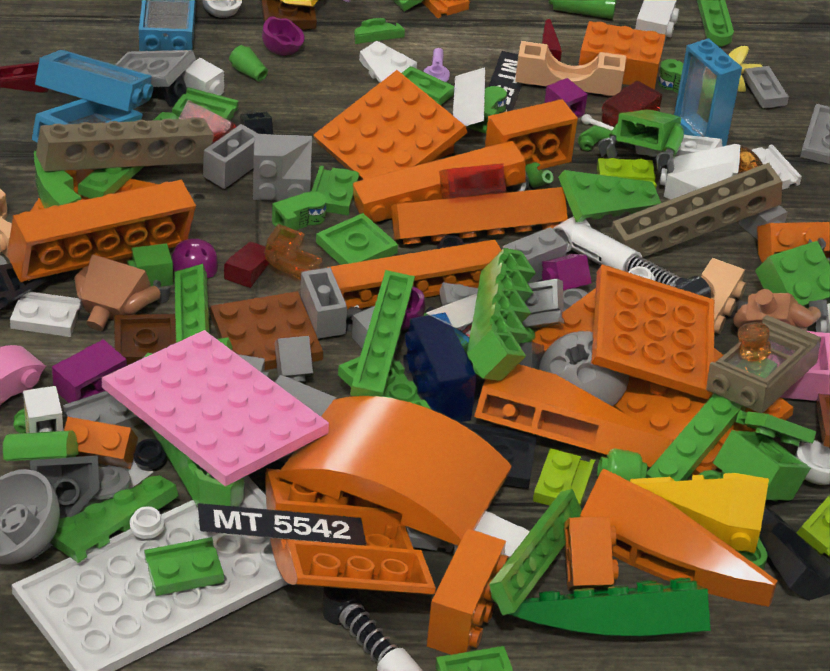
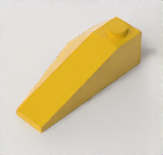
[630,473,769,553]

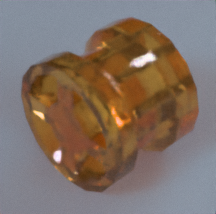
[737,322,771,361]

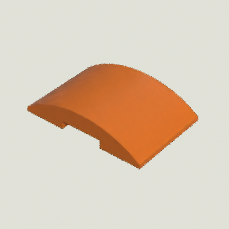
[278,396,512,546]
[266,468,436,595]

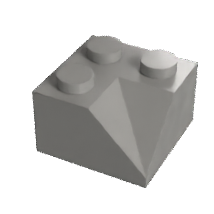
[253,134,312,201]

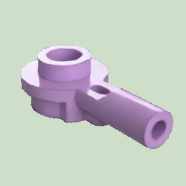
[424,48,450,82]

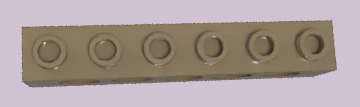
[36,117,214,171]
[613,163,783,257]

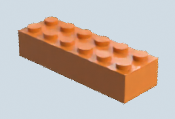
[7,180,196,282]

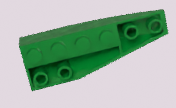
[496,578,711,636]

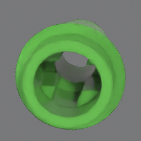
[229,45,268,82]

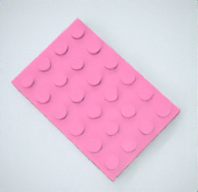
[102,330,329,487]

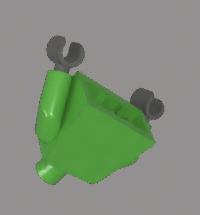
[598,110,684,173]

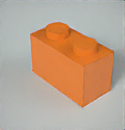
[64,416,138,469]
[564,517,619,590]

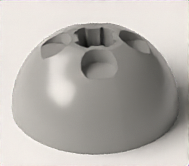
[538,331,630,406]
[0,469,60,565]

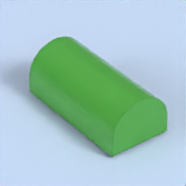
[3,430,79,461]

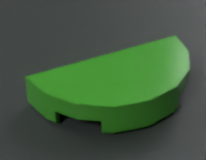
[354,18,405,44]

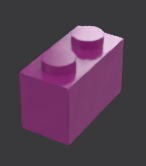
[52,339,127,403]

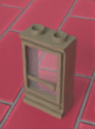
[706,315,821,413]

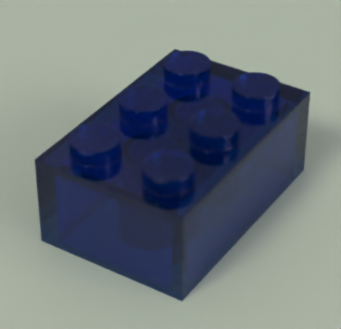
[403,312,476,422]

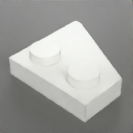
[359,41,417,82]

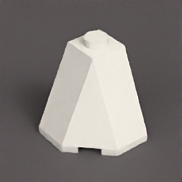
[660,144,740,200]

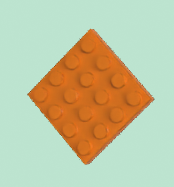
[313,70,468,181]
[591,264,715,399]

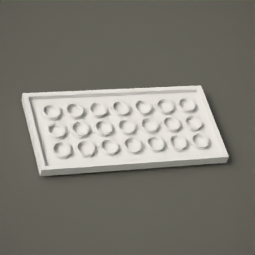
[12,475,289,671]

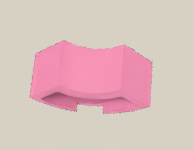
[0,345,46,405]

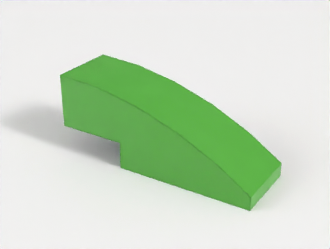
[34,151,81,208]

